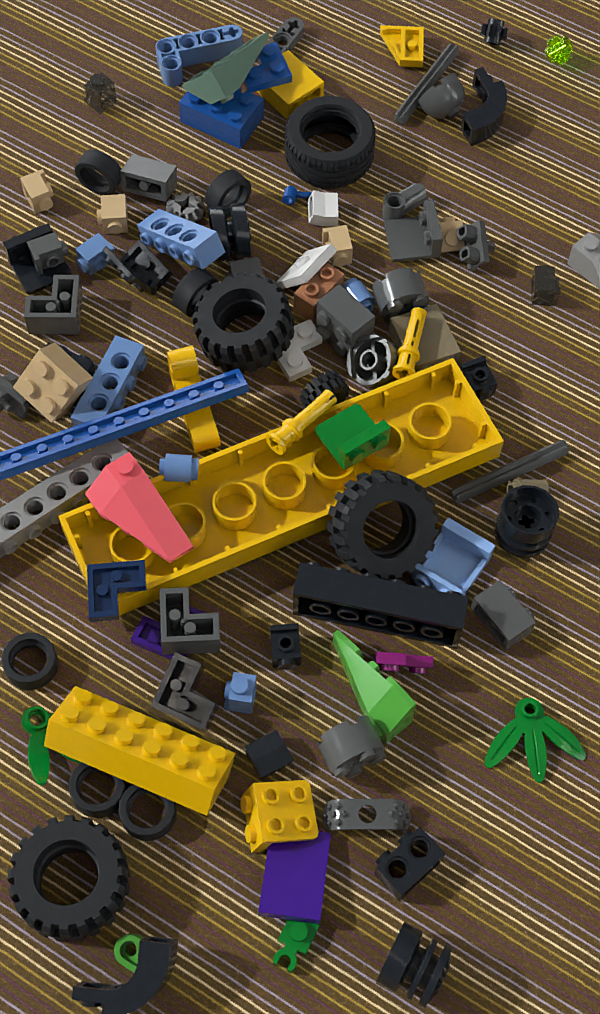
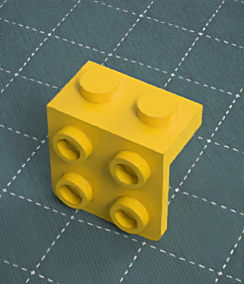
[240,780,318,853]

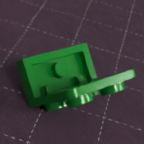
[315,404,391,470]

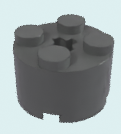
[372,268,429,324]
[317,716,386,779]

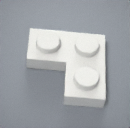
[276,319,322,382]

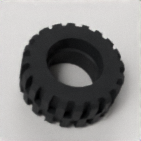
[192,273,295,374]
[327,470,439,580]
[7,815,130,942]

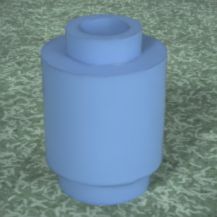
[342,278,375,312]
[159,453,199,483]

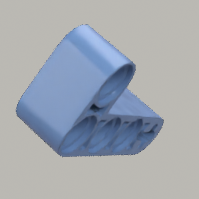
[156,25,243,87]

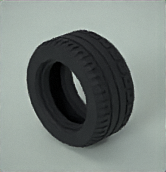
[285,96,376,189]

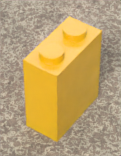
[257,50,324,120]

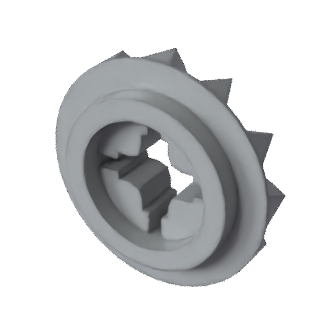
[166,191,205,223]

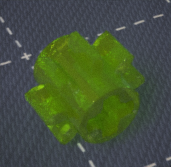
[545,34,574,65]

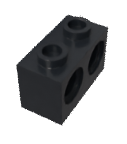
[374,827,446,901]

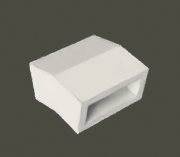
[308,190,338,226]

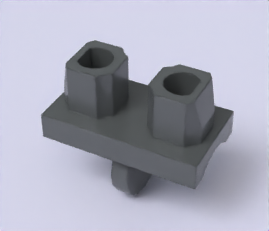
[457,220,495,271]
[0,373,32,420]

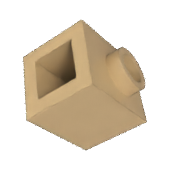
[97,194,128,234]

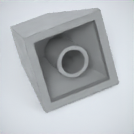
[567,232,600,289]

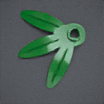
[484,698,586,783]
[21,706,82,785]

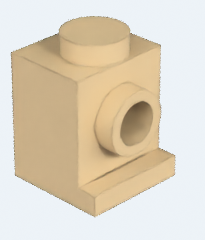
[20,169,54,214]
[322,225,353,266]

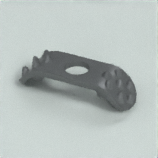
[322,799,411,831]

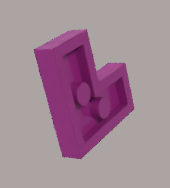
[374,652,434,674]

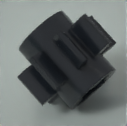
[480,18,508,45]

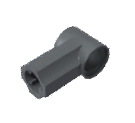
[382,183,428,221]

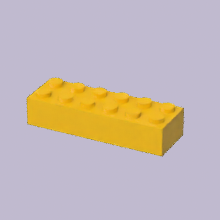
[44,686,236,816]

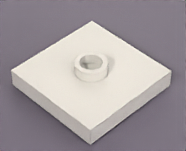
[276,243,336,289]

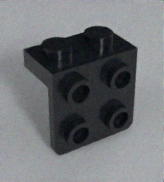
[3,223,72,295]
[102,240,173,295]

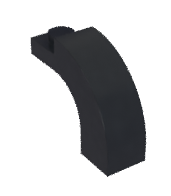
[460,67,507,146]
[72,936,178,1014]

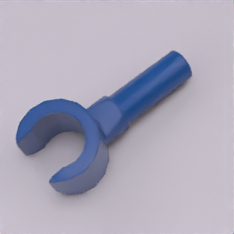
[282,186,312,205]

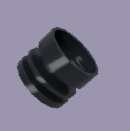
[494,485,559,558]
[375,922,453,1009]

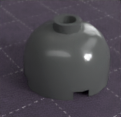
[418,73,465,119]
[347,334,399,387]

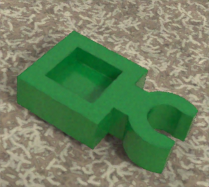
[273,920,319,974]

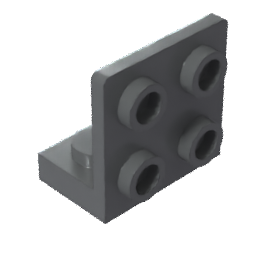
[384,200,443,262]

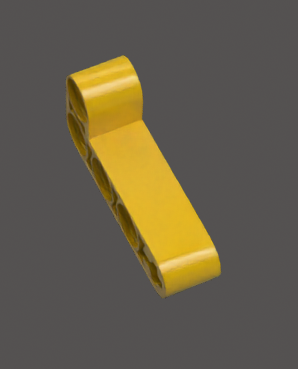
[167,346,221,453]

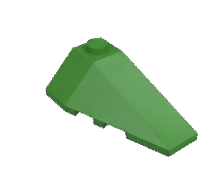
[333,630,416,744]

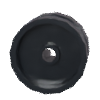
[208,203,251,262]

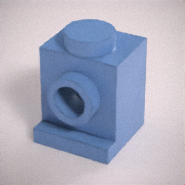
[75,233,115,276]
[224,672,257,714]

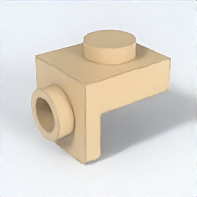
[439,217,465,253]

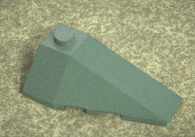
[182,32,269,104]

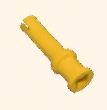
[392,307,427,379]
[266,390,337,455]

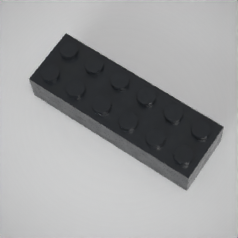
[293,562,469,649]

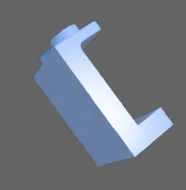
[411,517,495,596]

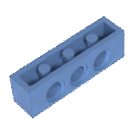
[137,209,225,269]
[70,336,147,426]

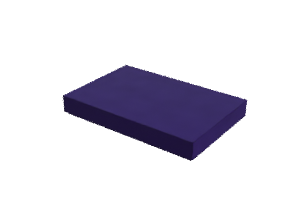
[258,832,331,924]

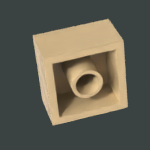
[13,342,93,423]

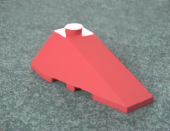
[85,452,194,563]

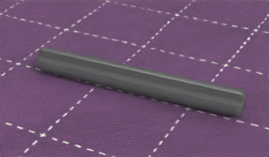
[394,43,459,125]
[450,440,570,503]

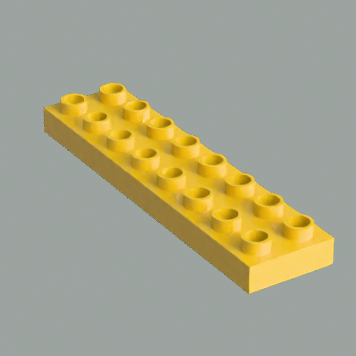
[58,358,504,622]

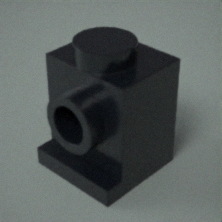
[460,356,497,400]
[270,623,301,670]

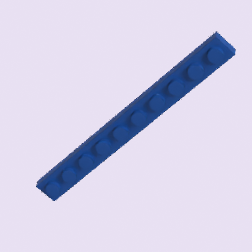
[0,368,249,481]

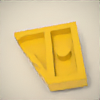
[380,25,424,67]

